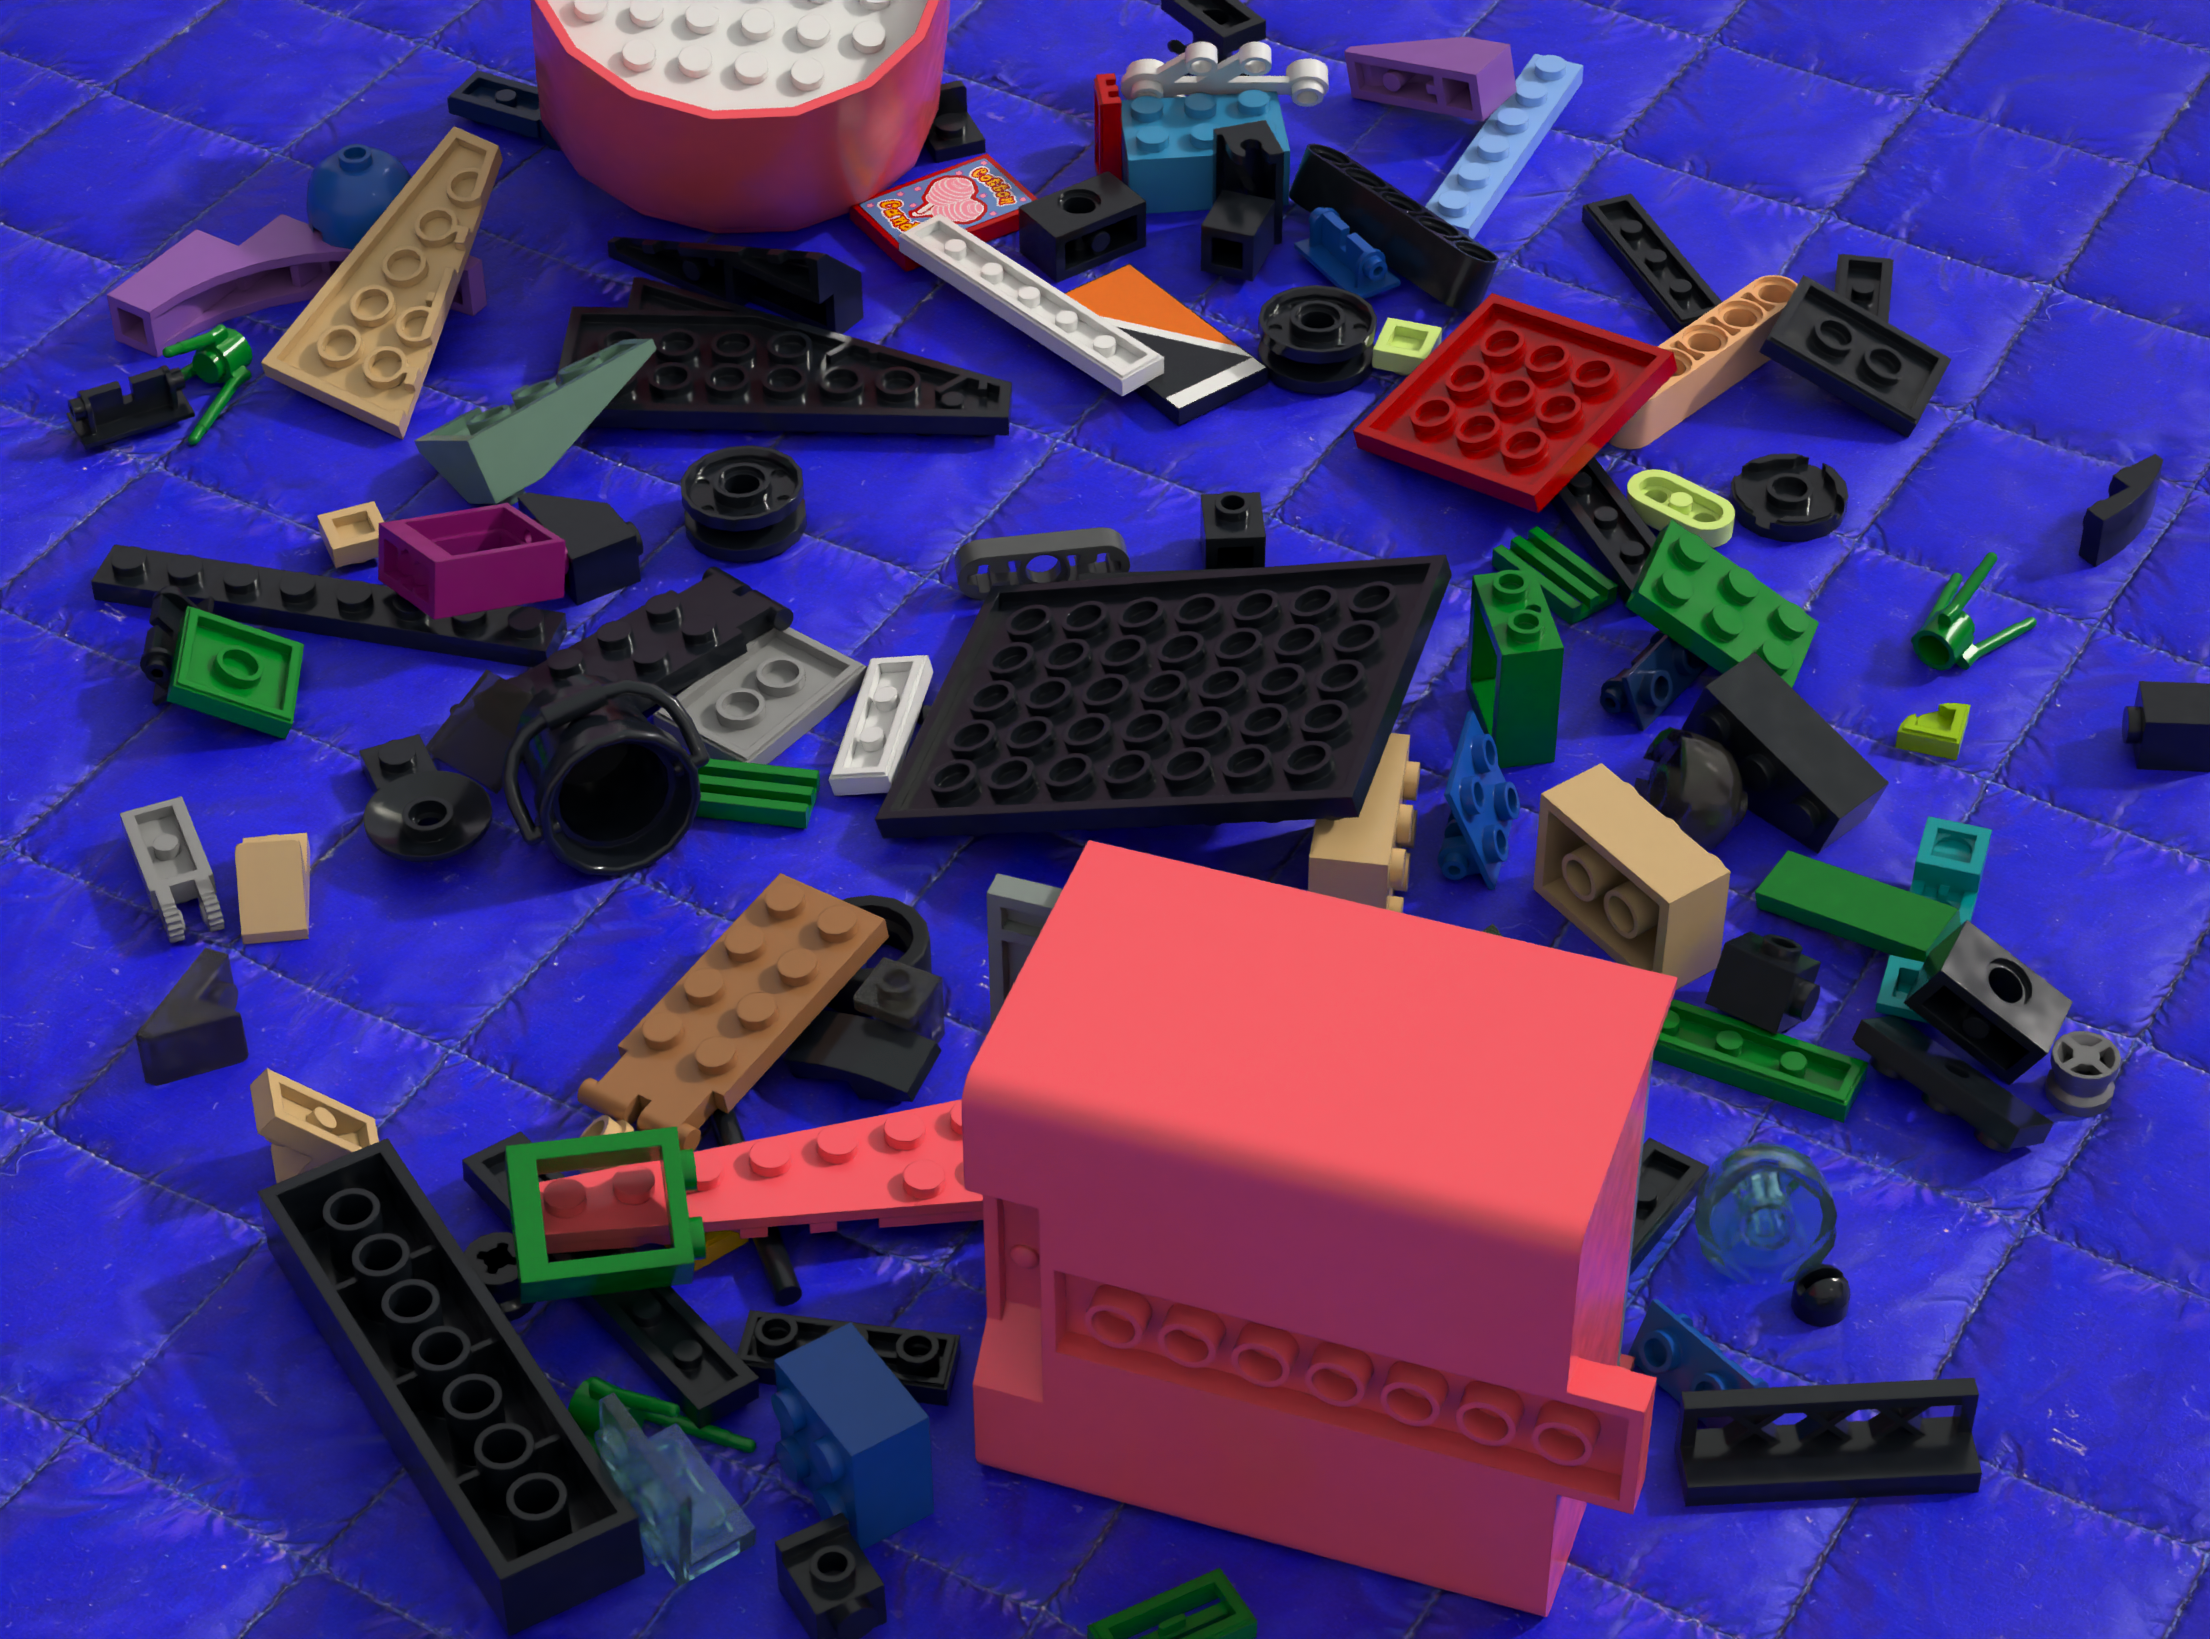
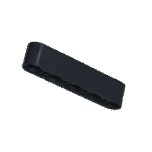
[1288,144,1499,313]

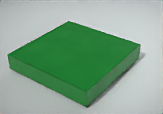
[166,606,304,739]

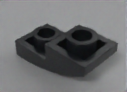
[2079,454,2163,567]
[783,1010,942,1102]

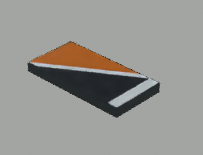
[1065,263,1268,426]

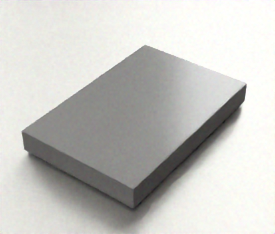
[653,627,867,765]

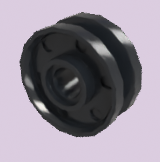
[1257,285,1377,394]
[681,445,807,562]

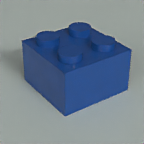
[771,1322,934,1550]

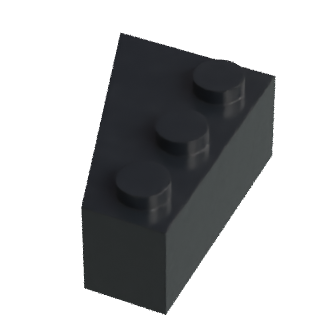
[1665,652,1889,854]

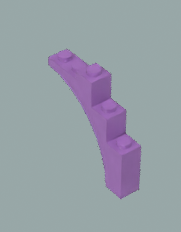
[107,214,487,358]

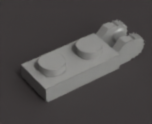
[119,796,225,943]

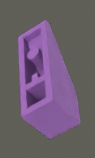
[1344,37,1517,121]

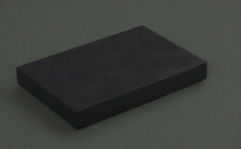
[1759,275,1951,438]

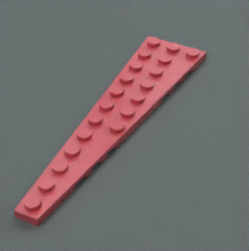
[539,1099,983,1254]

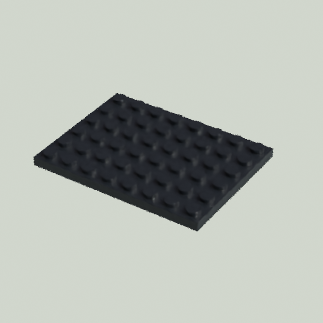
[875,555,1452,839]

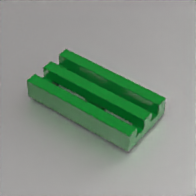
[1492,526,1618,625]
[696,759,820,829]
[1087,1568,1257,1639]

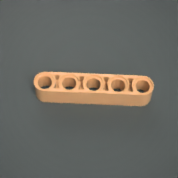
[1608,275,1798,450]

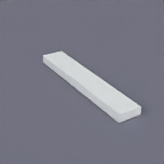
[898,214,1164,397]

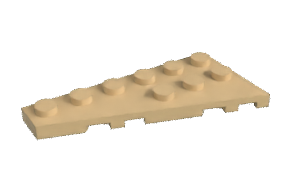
[261,126,503,440]

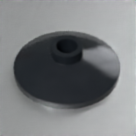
[363,771,492,862]

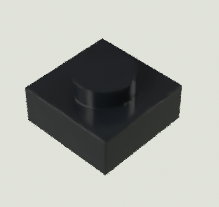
[359,734,437,794]

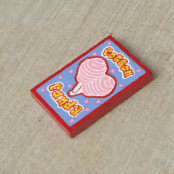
[849,153,1037,272]

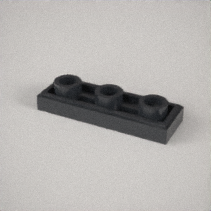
[1852,1015,2054,1153]
[737,1310,961,1406]

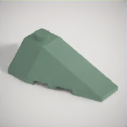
[414,338,657,505]

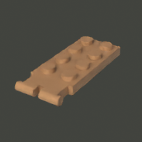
[577,873,889,1151]

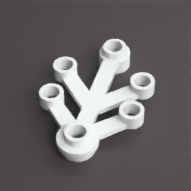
[1121,42,1329,107]

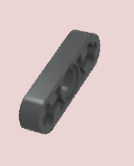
[954,527,1130,600]

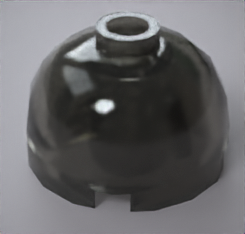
[1634,727,1748,852]

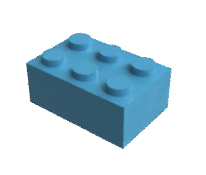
[1121,90,1290,214]

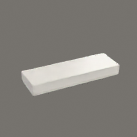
[829,655,934,796]

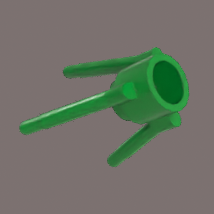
[162,324,253,445]
[1911,552,2037,671]
[568,1377,757,1522]

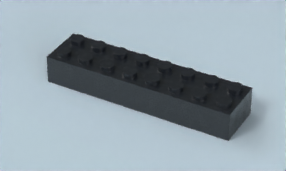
[257,1138,645,1636]

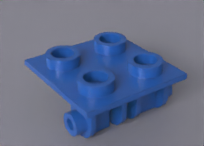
[1437,710,1520,890]

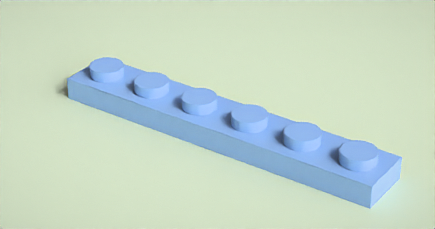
[1425,54,1584,239]

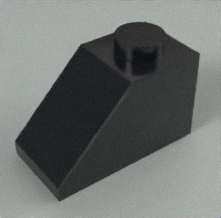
[517,492,644,606]

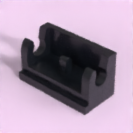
[1212,120,1284,245]

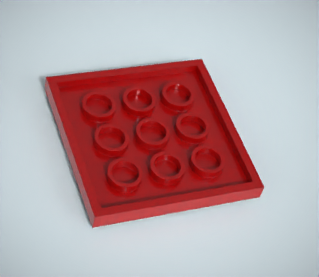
[1353,293,1677,513]

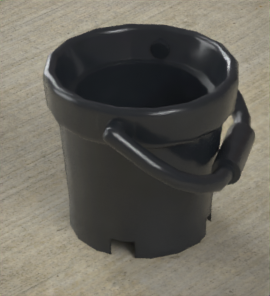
[501,674,710,876]

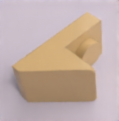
[235,833,310,944]
[250,1068,379,1183]

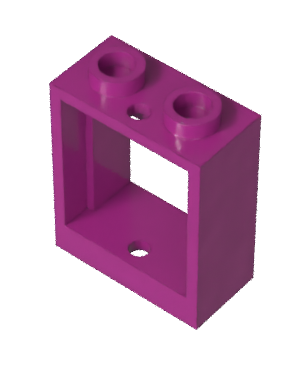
[378,503,570,620]

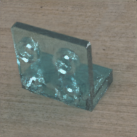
[594,1393,756,1586]

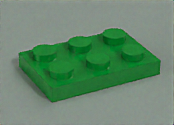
[1625,519,1819,688]

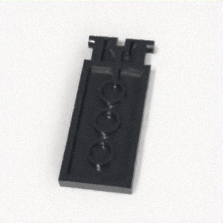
[476,567,793,740]

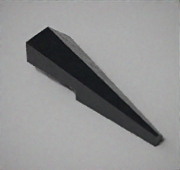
[607,237,864,334]

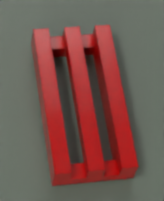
[1094,73,1122,181]

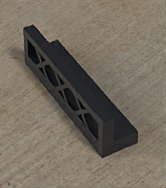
[1674,1378,1982,1506]

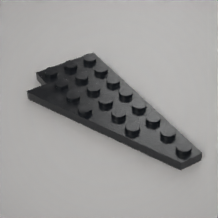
[556,277,1012,437]

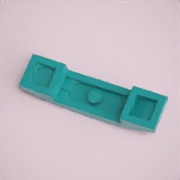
[1875,816,1992,1024]

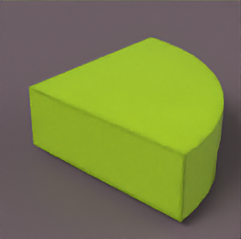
[1895,703,1971,760]

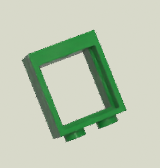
[1465,568,1564,769]
[505,1127,706,1304]

